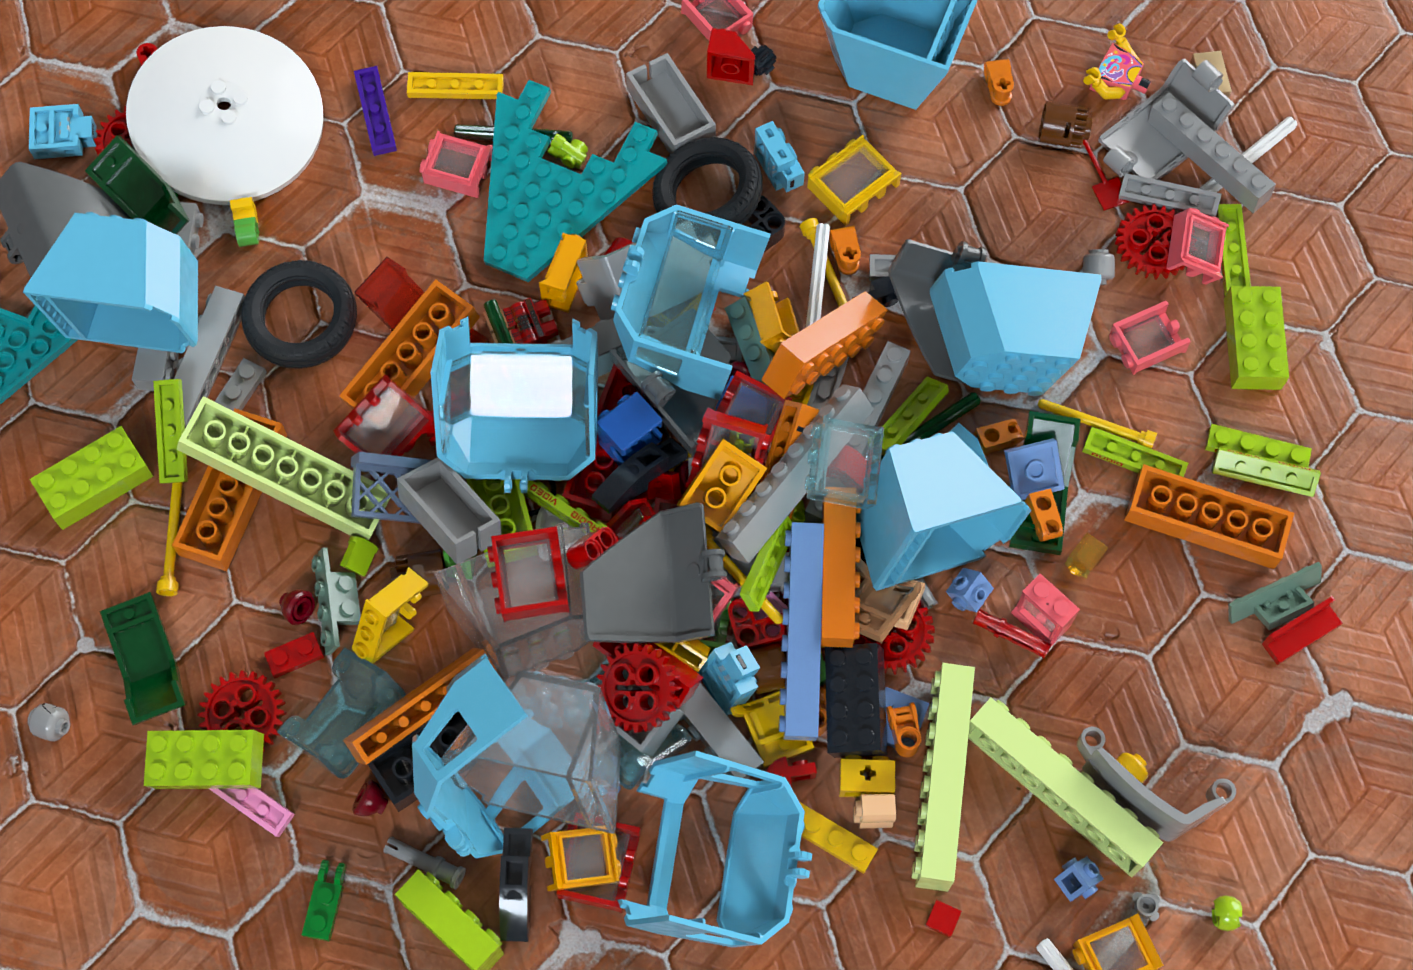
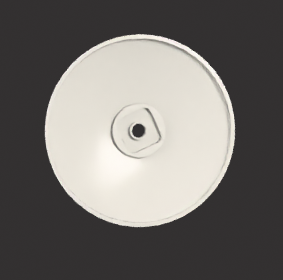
[126,26,323,205]

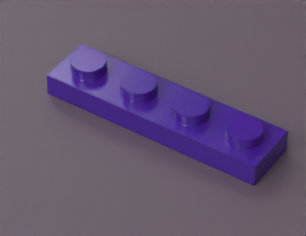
[354,66,397,156]

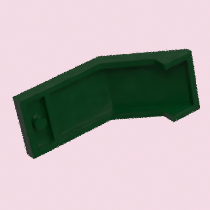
[85,135,190,235]
[1009,411,1081,555]
[99,592,186,726]

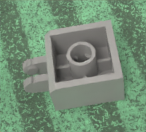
[604,685,685,756]

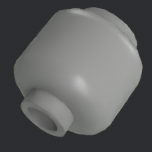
[1083,249,1115,285]
[27,703,70,742]

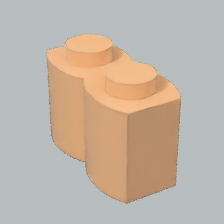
[853,794,896,829]

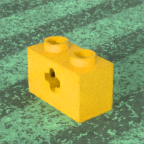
[839,755,895,797]

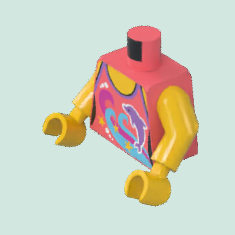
[1083,24,1151,100]

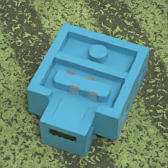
[29,104,97,159]
[754,121,805,193]
[697,642,760,715]

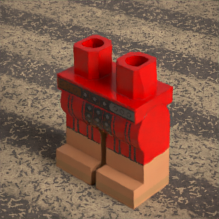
[483,297,559,363]

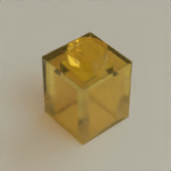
[1065,533,1108,579]

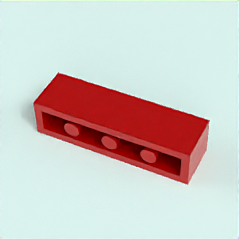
[592,641,703,709]

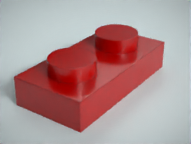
[264,632,324,678]

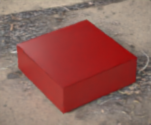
[925,899,962,938]

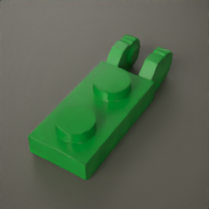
[301,860,346,942]

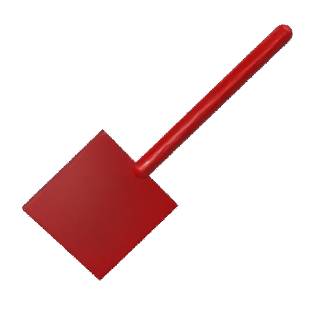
[1083,139,1130,211]

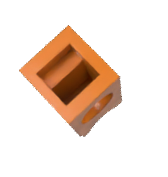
[973,419,1024,457]
[1024,488,1063,542]

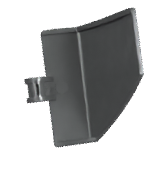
[0,162,133,277]
[888,239,987,384]
[610,310,731,457]
[580,502,727,643]

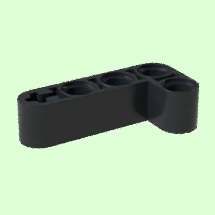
[709,195,785,264]

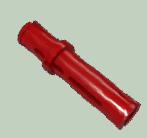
[972,609,1052,658]

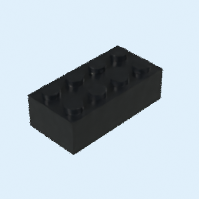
[825,643,888,758]
[368,712,490,812]

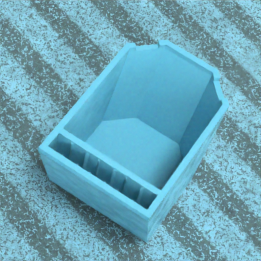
[818,0,978,110]
[23,212,198,353]
[930,261,1101,396]
[856,432,1031,591]

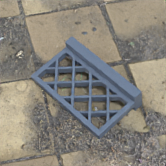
[351,452,431,524]

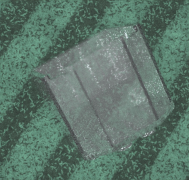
[434,522,590,680]
[441,670,621,834]

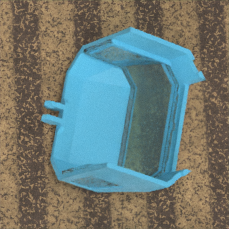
[611,205,771,400]
[431,316,598,493]

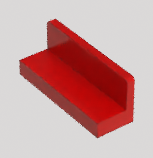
[1262,596,1343,665]

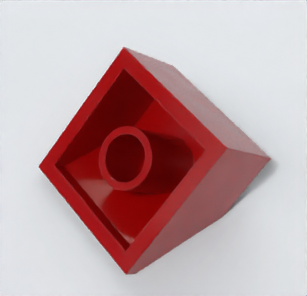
[707,28,755,86]

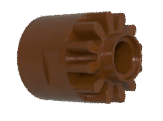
[1038,101,1092,148]
[390,549,448,597]
[749,642,786,695]

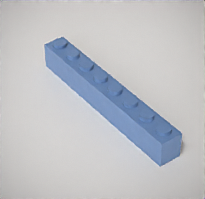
[779,522,824,741]

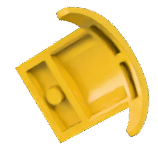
[730,691,815,769]

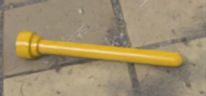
[799,218,847,307]
[1038,399,1157,449]
[156,482,183,596]
[705,524,783,624]

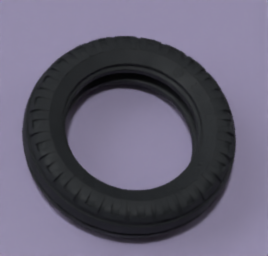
[652,137,763,238]
[241,260,357,369]

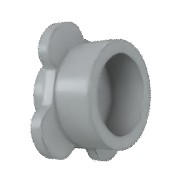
[1131,892,1160,921]

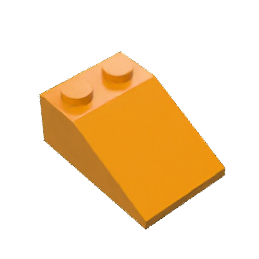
[677,439,767,533]

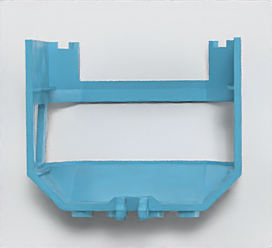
[412,653,592,858]
[618,751,812,948]

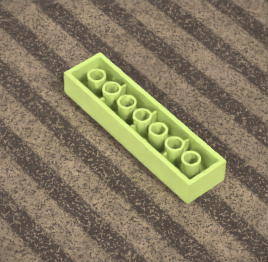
[177,396,391,540]
[911,663,975,892]
[968,697,1163,877]

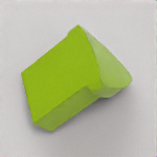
[340,536,379,577]

